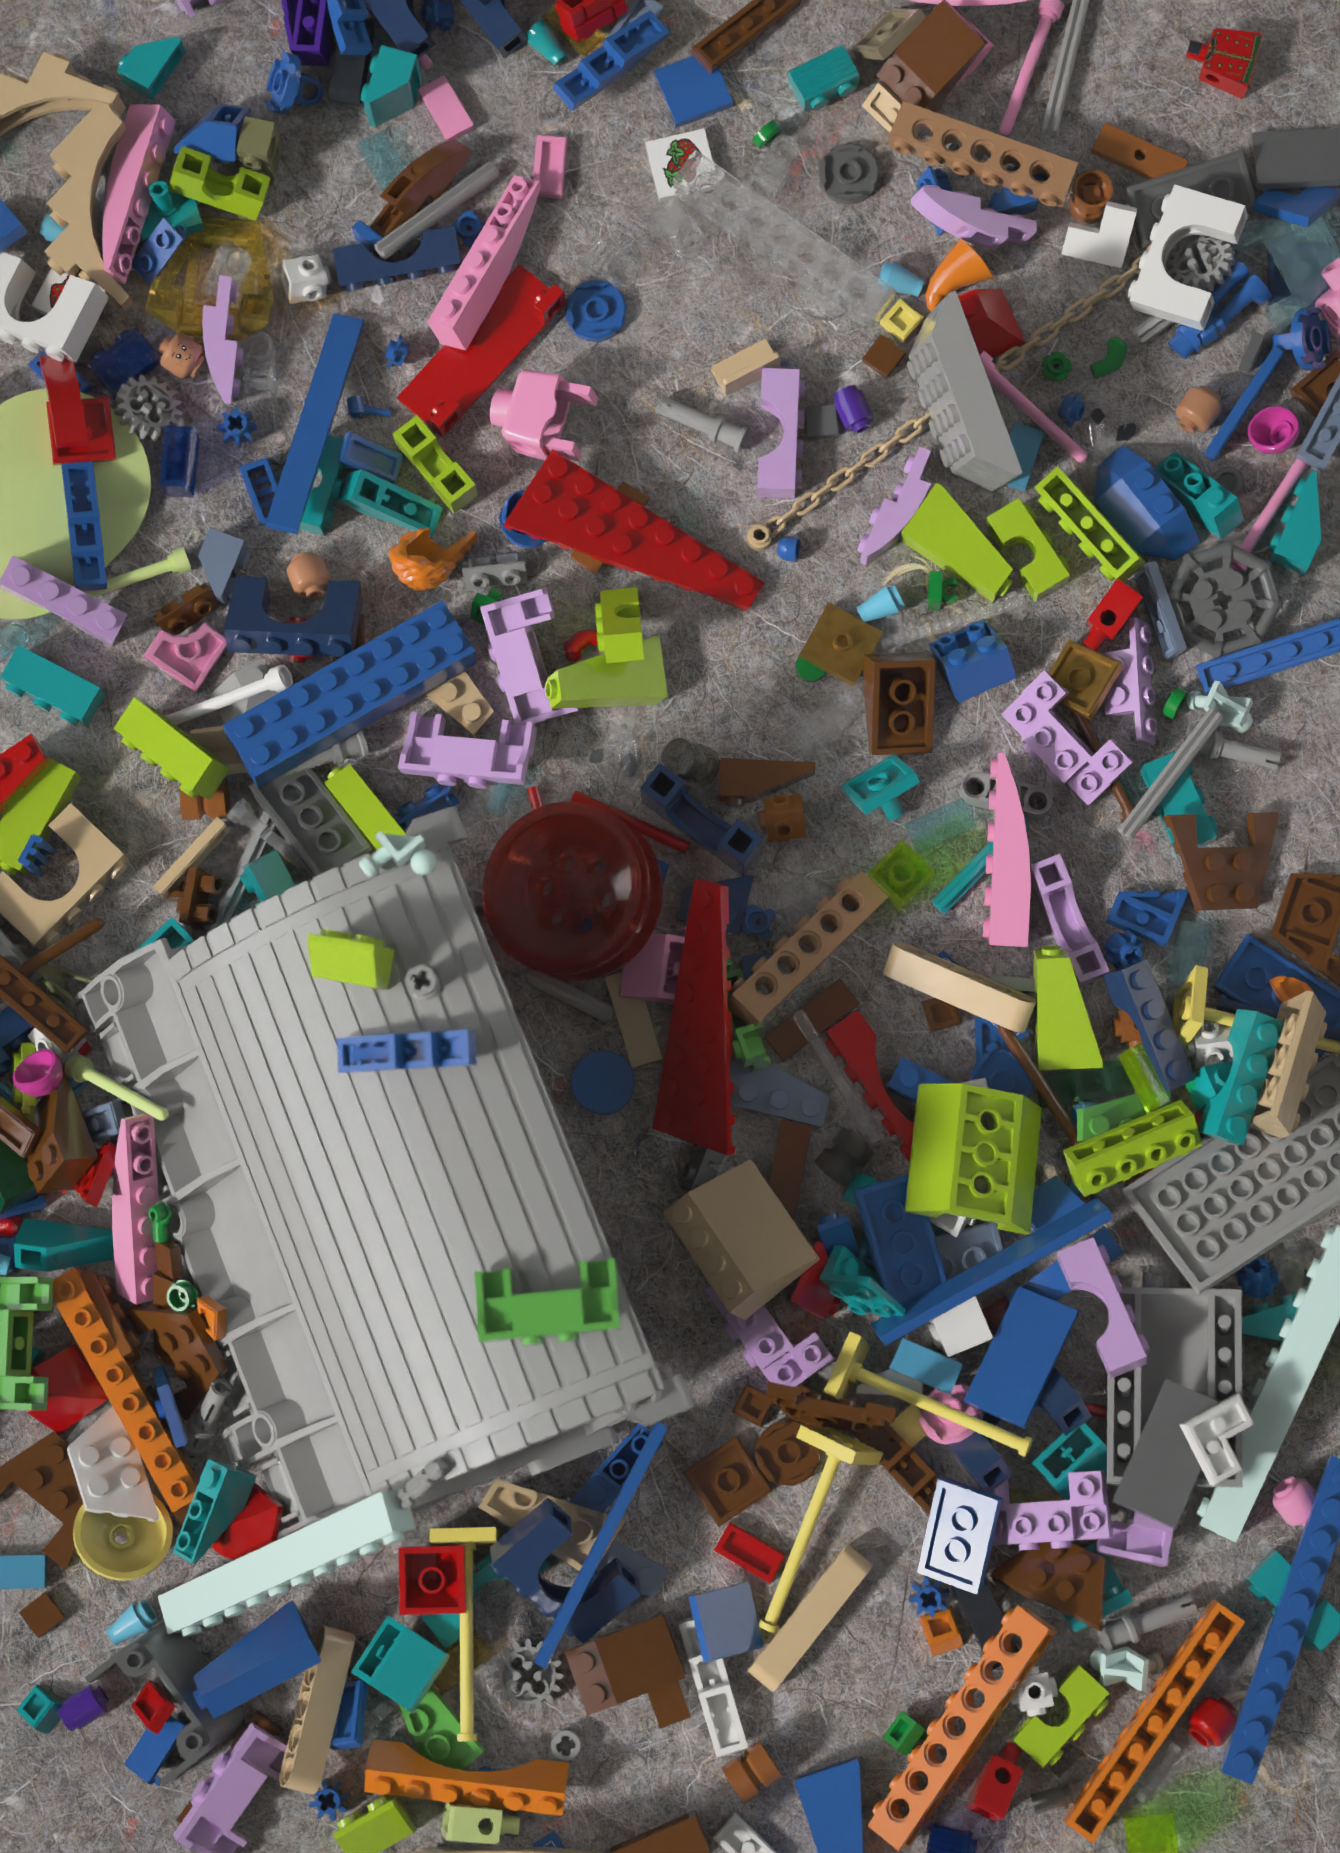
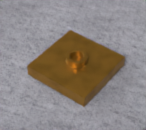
[798,602,883,687]
[1049,639,1124,720]

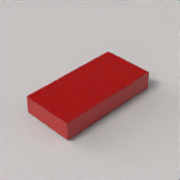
[714,1522,786,1584]
[131,1680,176,1735]

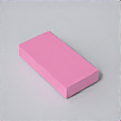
[418,75,474,141]
[533,135,568,199]

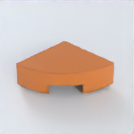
[1269,976,1313,1004]
[197,1295,227,1341]

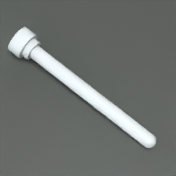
[166,664,293,725]

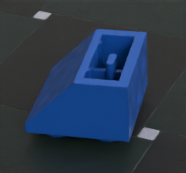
[174,103,250,164]
[929,619,1016,703]

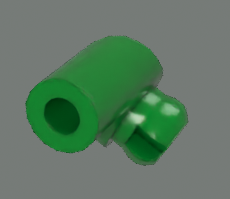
[1090,337,1127,379]
[148,1202,172,1243]

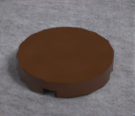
[755,1420,820,1486]

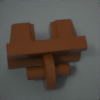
[169,866,223,930]

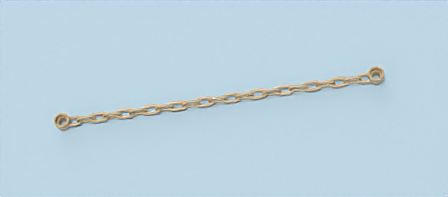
[747,243,1170,551]

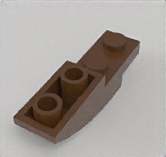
[370,139,473,238]

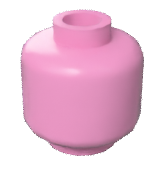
[1272,1476,1317,1526]

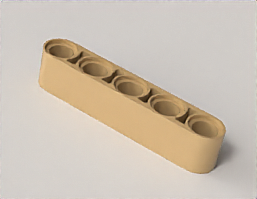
[883,942,1036,1033]
[747,1544,873,1692]
[280,1625,355,1795]

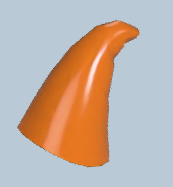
[925,238,994,311]

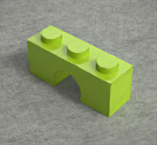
[168,146,271,221]
[393,415,478,514]
[985,498,1071,603]
[595,587,644,664]
[1010,1664,1109,1768]

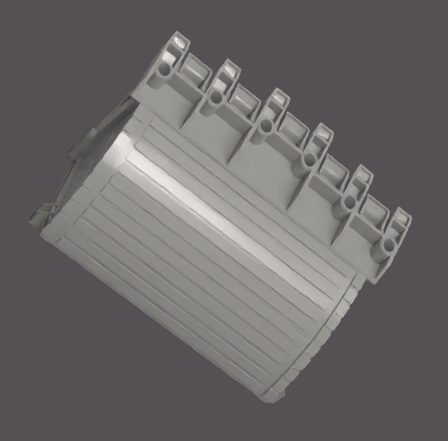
[72,807,694,1540]

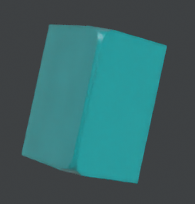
[16,1684,63,1734]

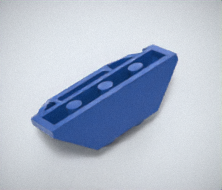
[1094,445,1200,562]

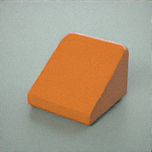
[920,1607,963,1656]

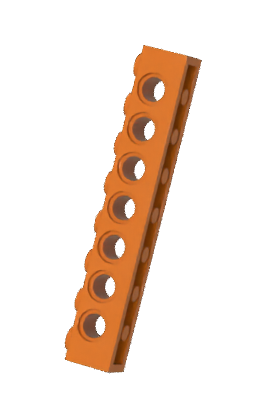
[52,1268,199,1513]
[1061,1600,1245,1844]
[867,1605,1058,1851]

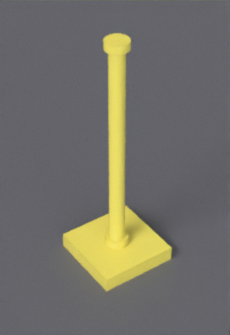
[1172,965,1340,1054]
[823,1332,1033,1457]
[759,1425,883,1633]
[430,1527,502,1741]

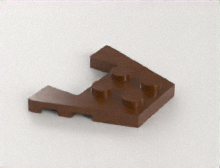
[1164,812,1278,911]
[1270,873,1340,987]
[124,1304,229,1421]
[765,1382,896,1433]
[0,1431,83,1570]

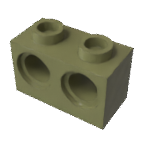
[236,116,283,180]

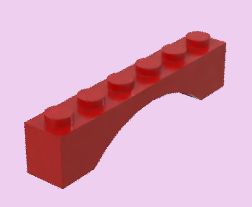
[824,1010,914,1163]

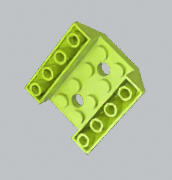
[905,1083,1042,1235]

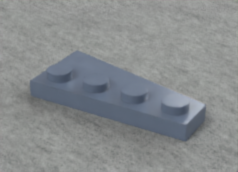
[729,1057,830,1128]

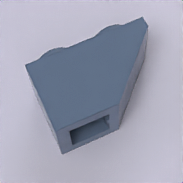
[198,528,250,605]

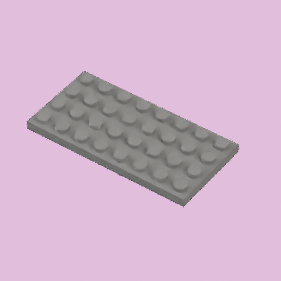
[1122,1053,1340,1296]

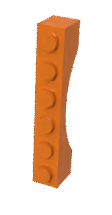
[365,1739,569,1816]

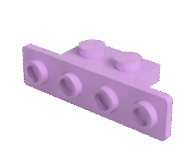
[1102,617,1157,746]

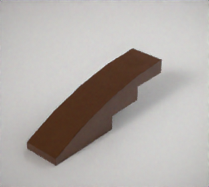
[851,1404,939,1517]

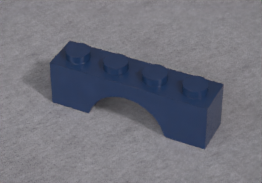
[332,226,462,292]
[1102,959,1195,1095]

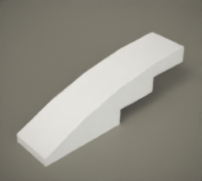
[678,1617,748,1757]

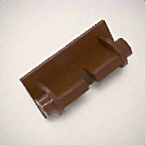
[153,583,221,635]

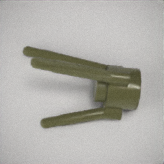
[37,964,95,1019]

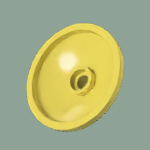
[73,1494,173,1581]

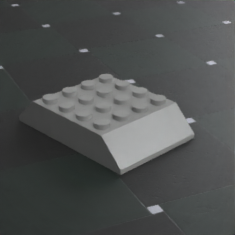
[907,290,1023,492]
[1107,1287,1242,1488]

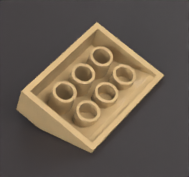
[1249,990,1327,1138]
[663,1160,820,1320]

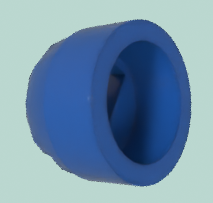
[776,536,801,562]

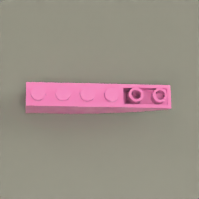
[102,104,176,284]
[427,175,541,350]
[983,752,1031,947]
[112,1113,159,1305]

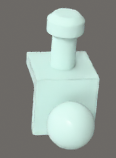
[1186,681,1253,733]
[359,831,436,877]
[1090,1647,1164,1692]

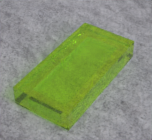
[1118,1043,1170,1113]

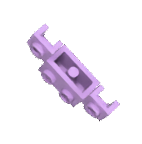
[480,587,582,726]
[1001,670,1135,806]
[398,711,537,789]
[705,1286,834,1387]
[971,1471,1113,1550]
[1095,1510,1180,1567]
[173,1722,287,1853]

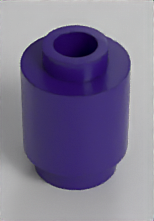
[834,385,874,434]
[57,1684,109,1732]

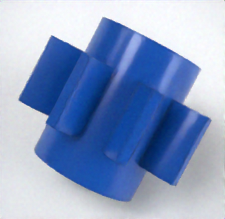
[217,407,258,448]
[1103,929,1144,969]
[1237,1258,1279,1299]
[909,1575,950,1618]
[308,1778,350,1821]

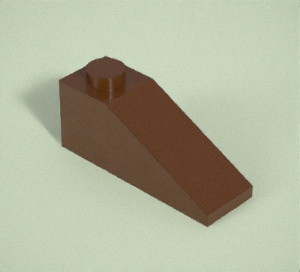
[719,758,816,807]

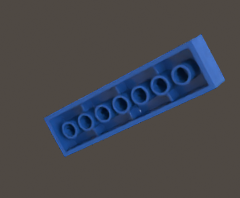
[222,600,476,788]

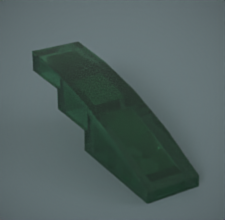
[1035,1055,1147,1110]

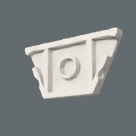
[67,1406,159,1522]

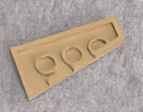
[416,609,495,738]
[478,1479,625,1571]

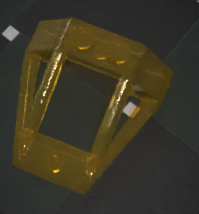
[145,216,274,341]

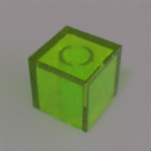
[867,840,936,914]
[1123,1808,1180,1853]

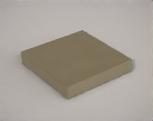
[851,8,926,60]

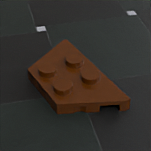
[990,1542,1107,1631]

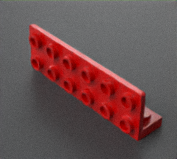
[397,265,566,438]

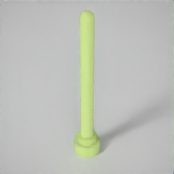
[45,547,192,612]
[64,1054,169,1121]

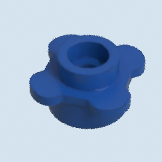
[452,211,486,247]
[384,334,409,368]
[1058,392,1085,428]
[741,904,776,939]

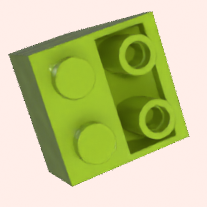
[307,928,395,990]
[332,1794,417,1853]

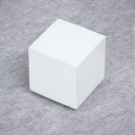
[927,1296,993,1358]

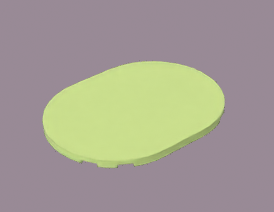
[0,389,151,621]

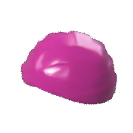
[1248,406,1300,454]
[13,1049,63,1097]

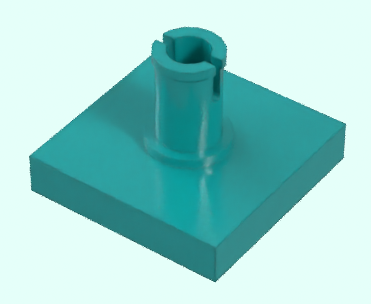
[141,181,204,244]
[840,754,920,821]

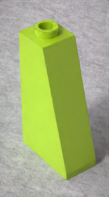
[900,482,1013,602]
[545,636,668,709]
[0,757,81,877]
[325,764,406,850]
[1034,945,1103,1070]

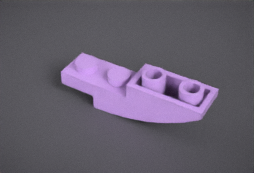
[911,185,1037,250]
[202,275,244,404]
[857,446,931,565]

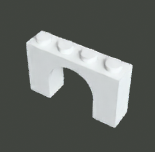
[1128,185,1248,331]
[0,252,109,362]

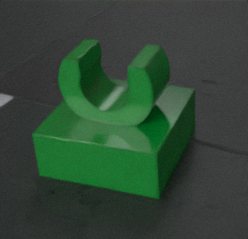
[927,571,957,610]
[470,588,503,625]
[882,1710,928,1756]

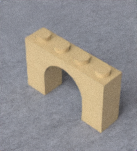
[0,803,129,950]

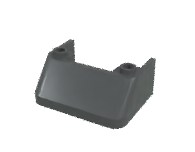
[85,1621,244,1786]

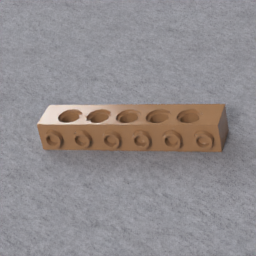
[889,101,1078,208]
[727,870,888,1028]

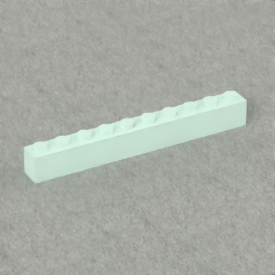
[1196,1224,1340,1543]
[158,1489,416,1637]

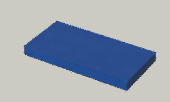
[1212,933,1340,1058]
[853,1172,948,1306]
[964,1286,1079,1429]

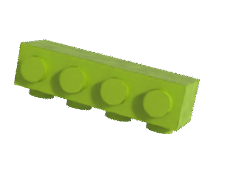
[1034,466,1146,583]
[113,697,231,800]
[1063,1100,1202,1197]

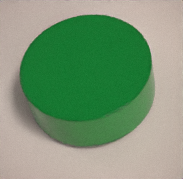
[752,119,782,149]
[795,657,826,683]
[1163,687,1188,720]

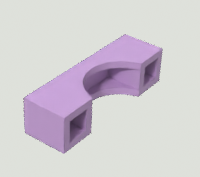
[757,368,805,498]
[0,556,127,646]
[1030,854,1110,987]
[1057,1237,1150,1379]

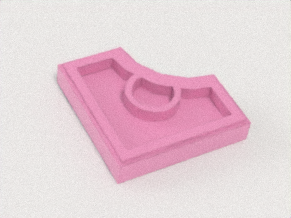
[143,623,227,692]

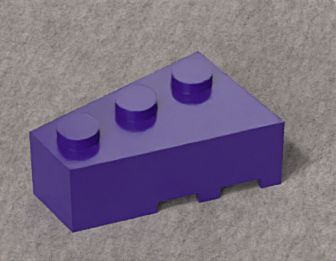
[281,0,334,67]

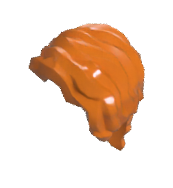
[388,528,477,591]

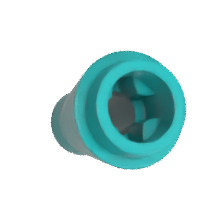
[525,19,568,67]

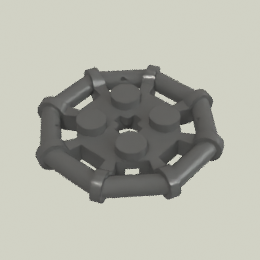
[1167,541,1283,659]

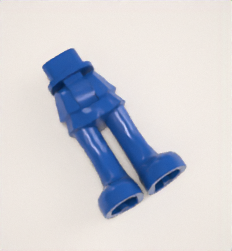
[1168,258,1272,359]

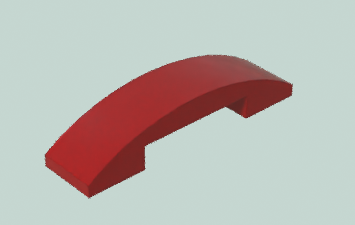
[39,354,88,448]

